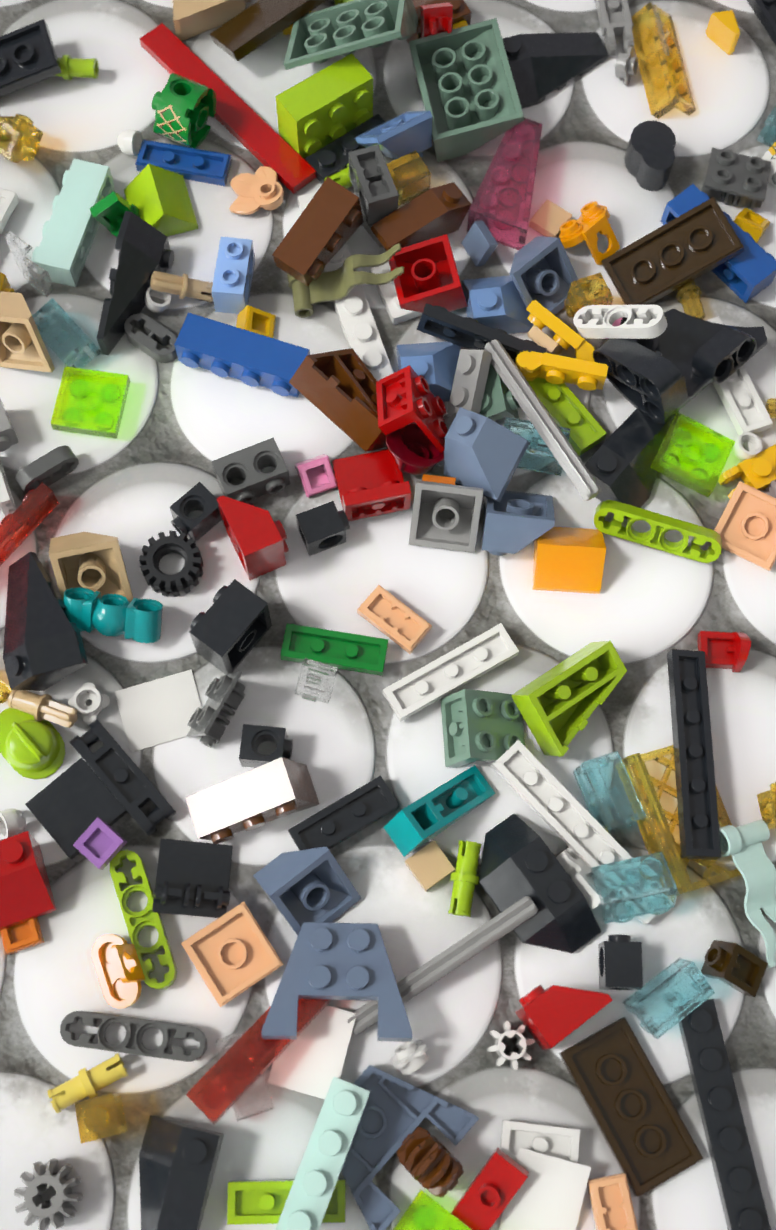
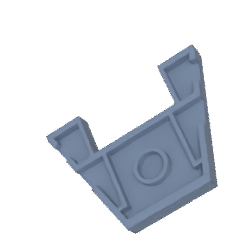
[262,922,413,1042]
[341,1065,479,1230]

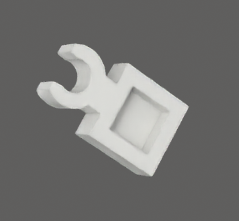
[556,847,613,909]

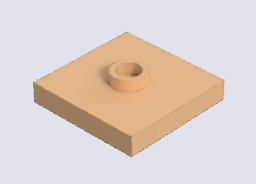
[710,481,776,571]
[181,902,284,1007]

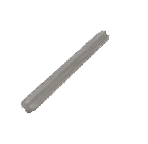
[484,339,600,501]
[347,896,538,1035]

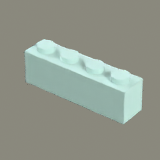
[32,159,114,287]
[275,1076,370,1230]

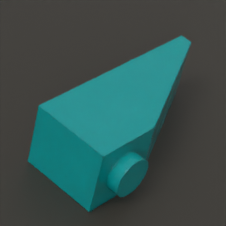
[383,765,496,857]

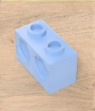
[211,237,255,314]

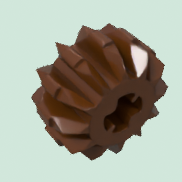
[397,1127,464,1197]

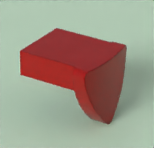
[697,631,751,672]

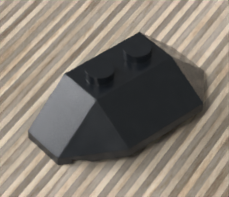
[479,813,602,954]

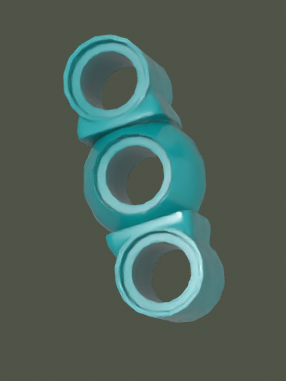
[63,587,163,643]

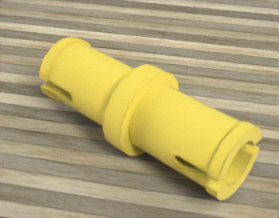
[47,1053,129,1114]

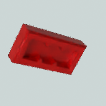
[452,1147,529,1230]

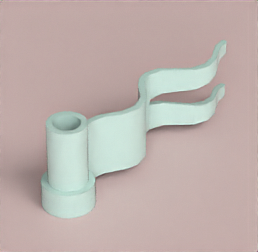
[719,820,776,968]

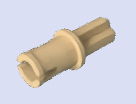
[150,271,213,303]
[8,690,78,728]

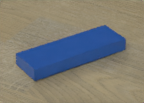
[135,139,232,186]

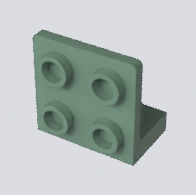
[440,689,525,768]

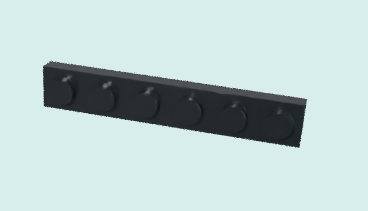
[667,649,721,860]
[674,999,771,1230]

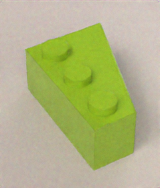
[511,641,627,757]

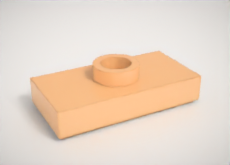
[357,585,432,654]
[587,1173,638,1230]

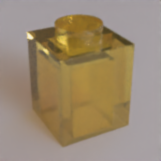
[387,151,431,206]
[74,1093,127,1144]

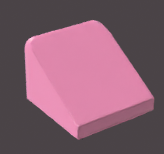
[294,454,337,497]

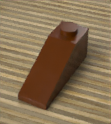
[370,182,472,251]

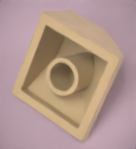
[0,291,55,373]
[49,532,133,602]

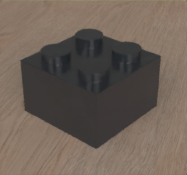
[189,579,272,675]

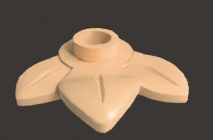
[229,166,284,215]

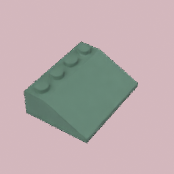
[283,0,418,70]
[408,18,524,162]

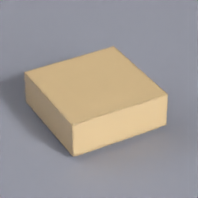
[529,199,572,238]
[527,325,563,355]
[404,840,455,892]

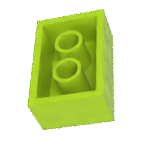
[276,53,373,159]

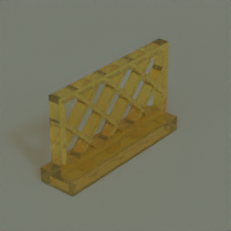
[615,745,742,899]

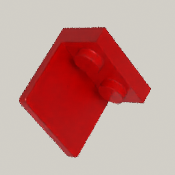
[376,365,448,453]
[332,449,412,521]

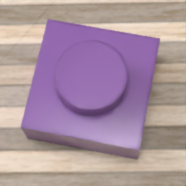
[73,817,127,870]

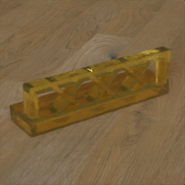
[631,2,696,119]

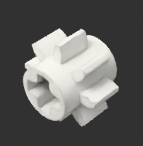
[487,1021,535,1070]

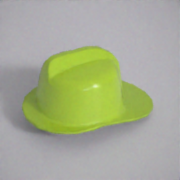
[0,707,66,780]

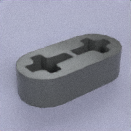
[124,314,177,363]
[16,445,79,495]

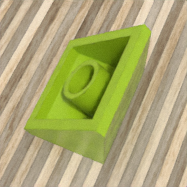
[124,164,199,237]

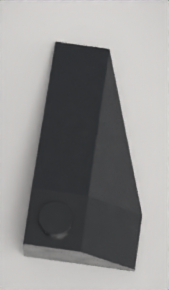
[502,32,608,109]
[97,211,174,355]
[585,409,679,520]
[3,552,88,691]
[139,1115,224,1230]

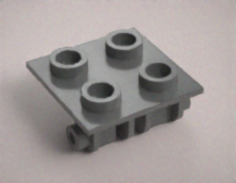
[701,147,771,210]
[187,671,246,748]

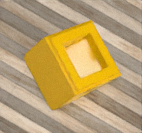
[706,10,741,55]
[734,208,771,243]
[236,305,276,338]

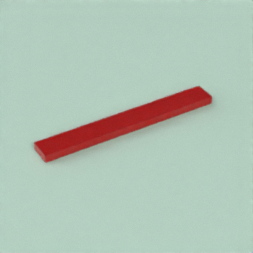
[139,23,316,194]

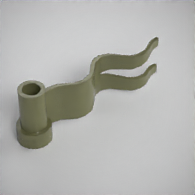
[287,243,404,317]

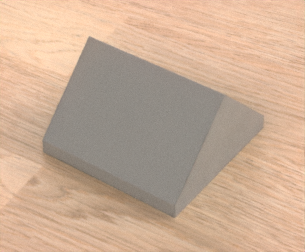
[409,480,484,553]

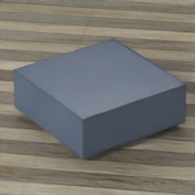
[461,220,498,267]

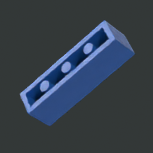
[660,184,776,303]
[174,313,310,398]

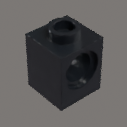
[169,482,222,542]
[296,501,350,556]
[239,724,293,768]
[598,935,643,991]

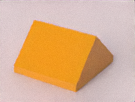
[533,527,606,594]

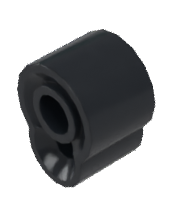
[624,121,676,191]

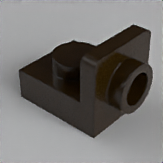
[701,940,768,997]

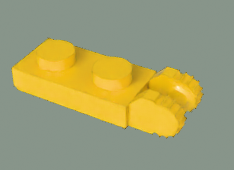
[526,300,595,362]
[516,350,608,391]
[717,444,776,499]

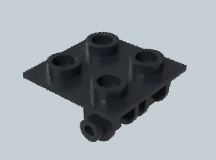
[152,838,233,918]

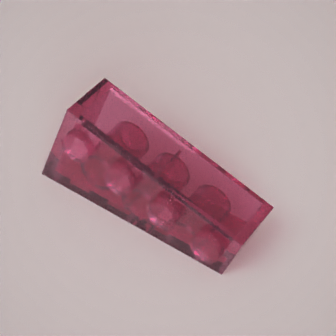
[467,118,543,250]

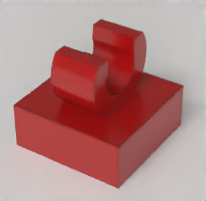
[420,2,453,38]

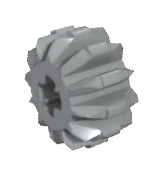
[14,1159,83,1230]

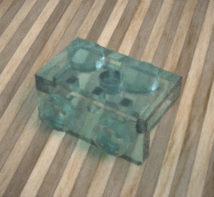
[591,852,677,923]

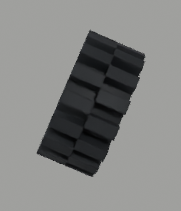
[139,531,204,597]

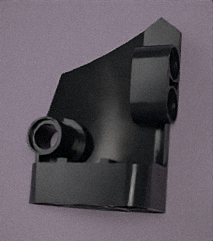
[593,308,768,424]

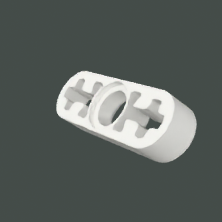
[573,305,667,339]

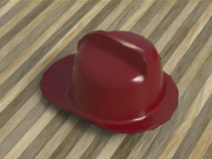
[386,423,444,475]

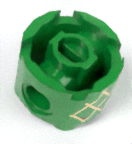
[152,73,217,148]

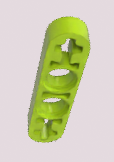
[594,500,722,563]
[109,850,177,990]

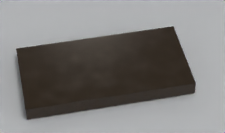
[210,0,327,61]
[601,197,744,305]
[559,1017,704,1197]

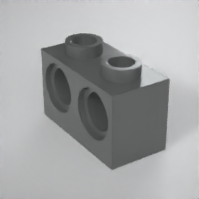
[349,144,399,226]
[212,437,290,504]

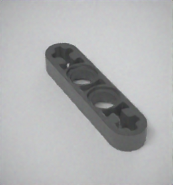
[60,1011,208,1062]

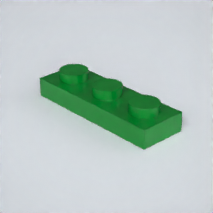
[280,623,388,676]

